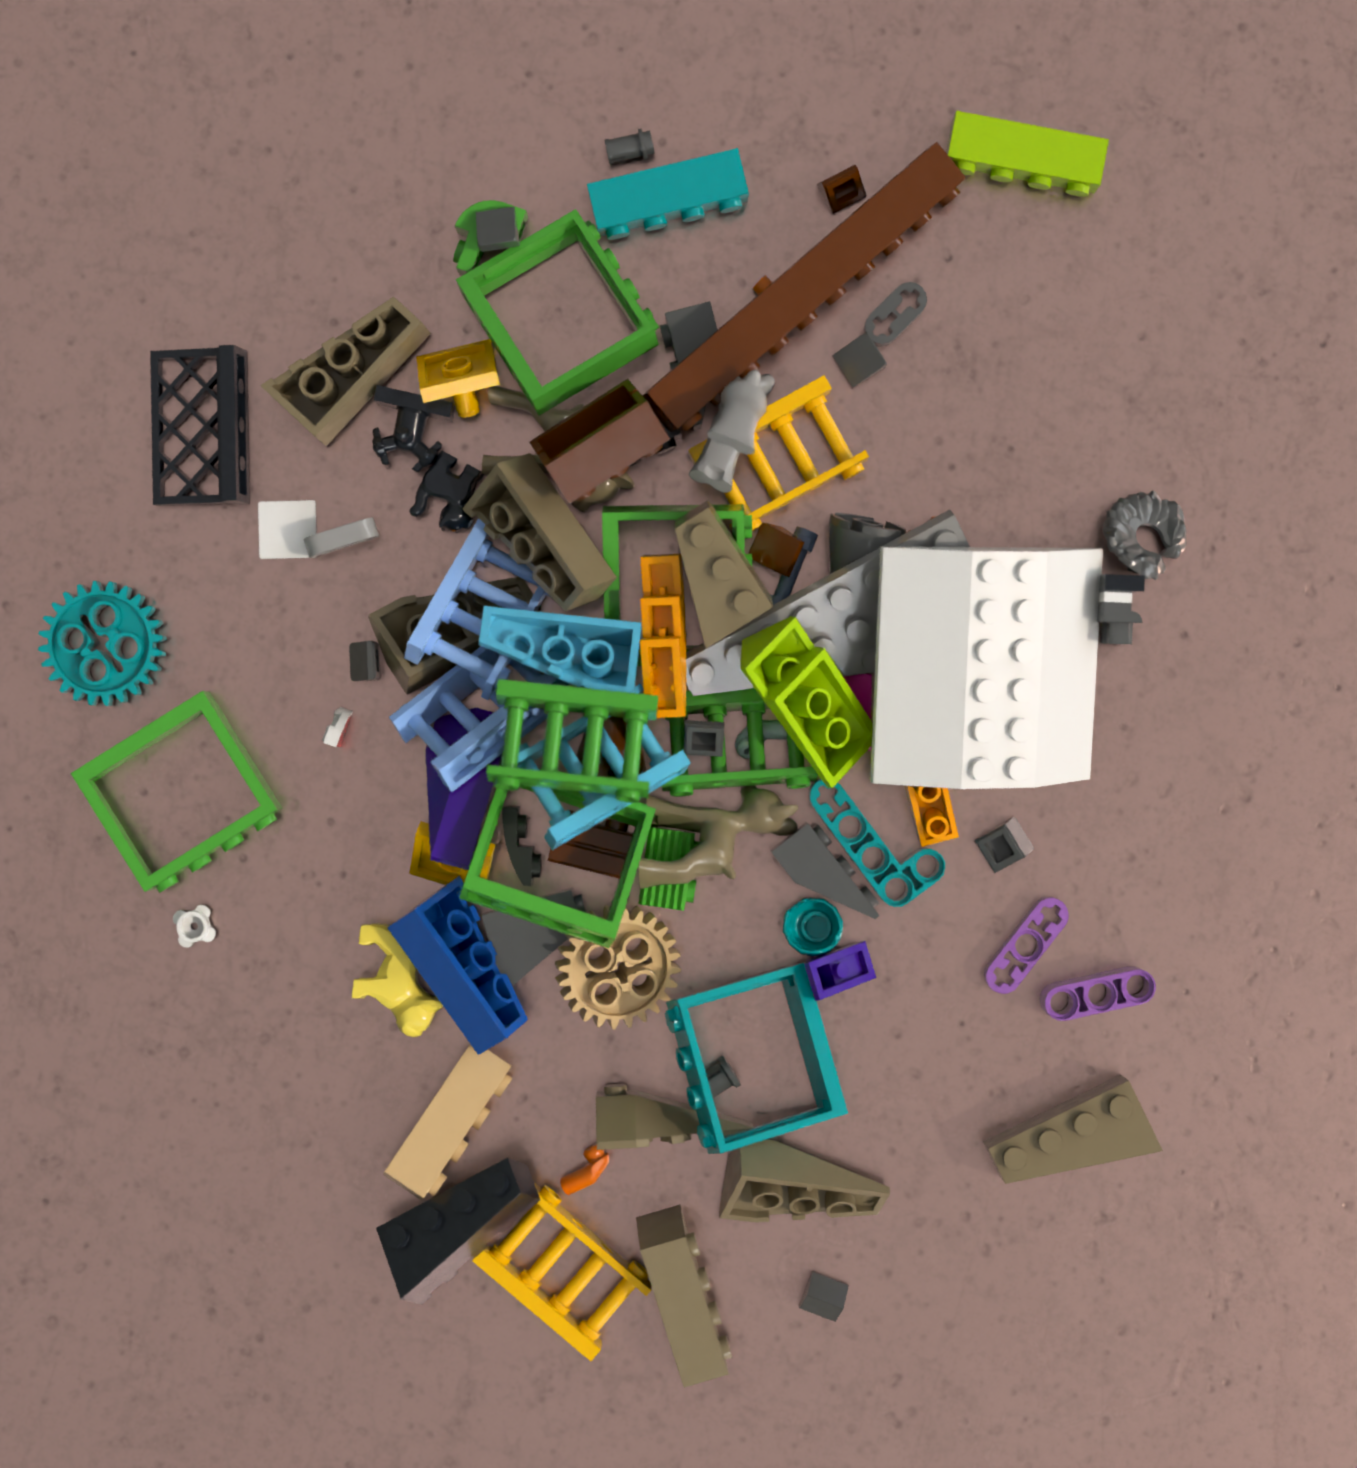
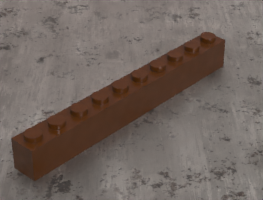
[642,142,966,432]

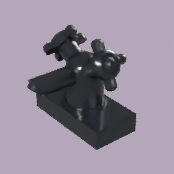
[372,385,456,472]

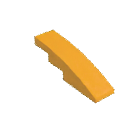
[640,553,686,718]

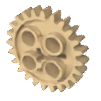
[555,905,681,1030]

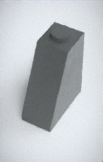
[481,888,587,986]

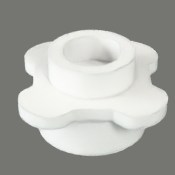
[173,905,216,948]

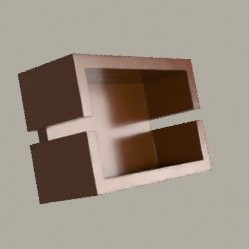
[529,378,670,504]

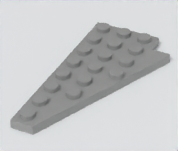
[686,510,970,696]

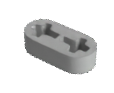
[303,517,379,558]

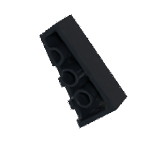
[376,1157,540,1305]

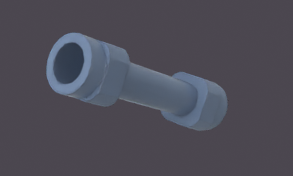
[770,527,818,605]

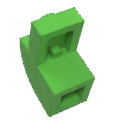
[453,200,529,276]

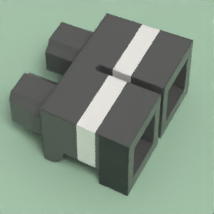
[1097,574,1145,644]

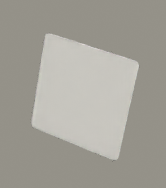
[258,500,316,559]

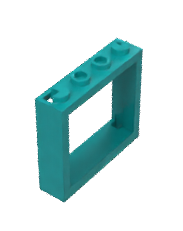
[665,963,848,1154]

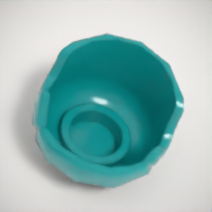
[783,898,843,957]

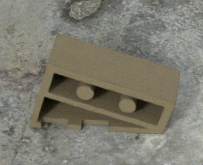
[675,500,773,649]

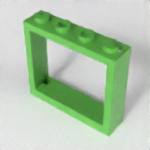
[456,209,659,416]
[602,504,752,666]
[71,691,283,893]
[459,769,656,948]

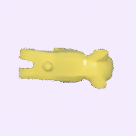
[352,923,444,1037]

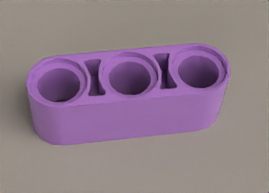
[1040,966,1156,1021]

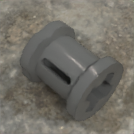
[705,1055,741,1098]

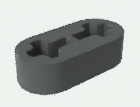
[864,282,927,347]

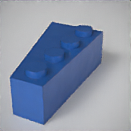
[387,875,528,1055]

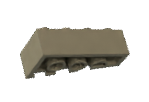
[463,453,617,612]
[983,1075,1163,1184]
[636,1205,732,1388]

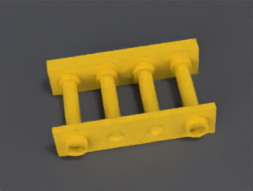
[688,375,869,534]
[472,1183,652,1362]

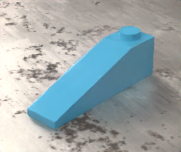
[479,606,642,693]

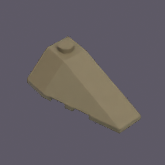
[368,577,542,695]
[596,1084,753,1150]

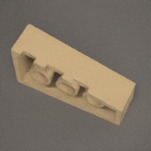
[383,1044,512,1200]

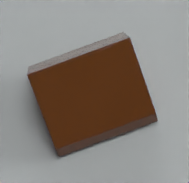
[817,165,867,213]

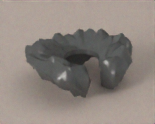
[1102,490,1187,580]

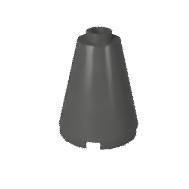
[829,513,906,575]

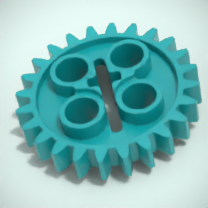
[38,581,167,706]

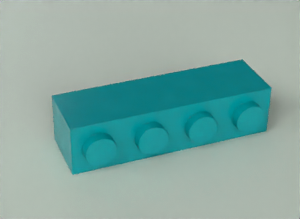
[587,148,749,240]

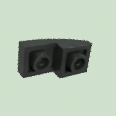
[502,806,541,886]

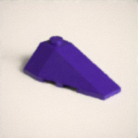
[425,708,503,870]

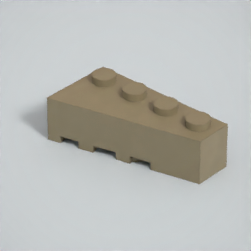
[260,296,431,446]

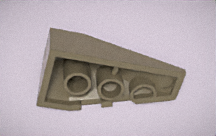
[719,1139,890,1223]

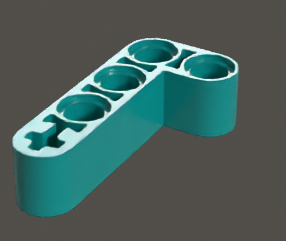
[808,779,946,907]

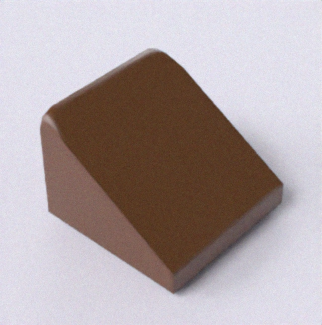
[748,522,805,577]

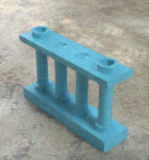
[517,683,691,850]

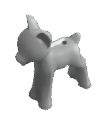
[689,370,775,493]

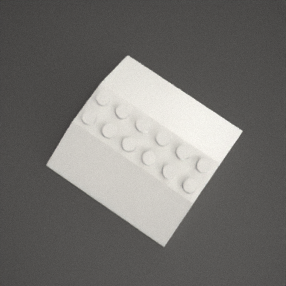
[870,546,1103,789]

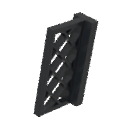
[150,345,250,506]

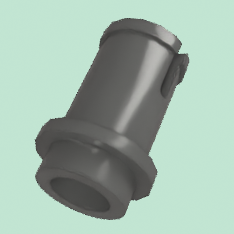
[605,128,655,164]

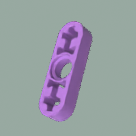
[984,897,1069,994]

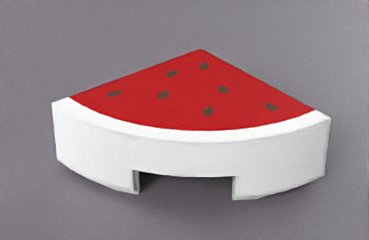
[322,707,353,747]

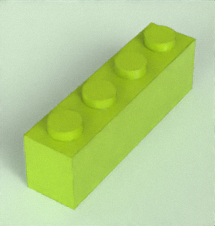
[946,111,1109,197]

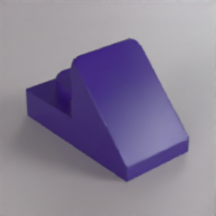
[804,941,876,1001]

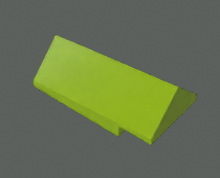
[740,616,873,788]

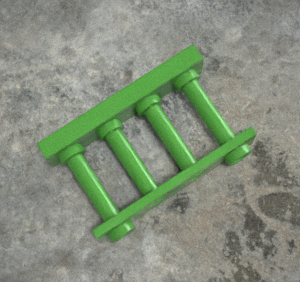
[487,679,658,803]
[662,688,818,797]

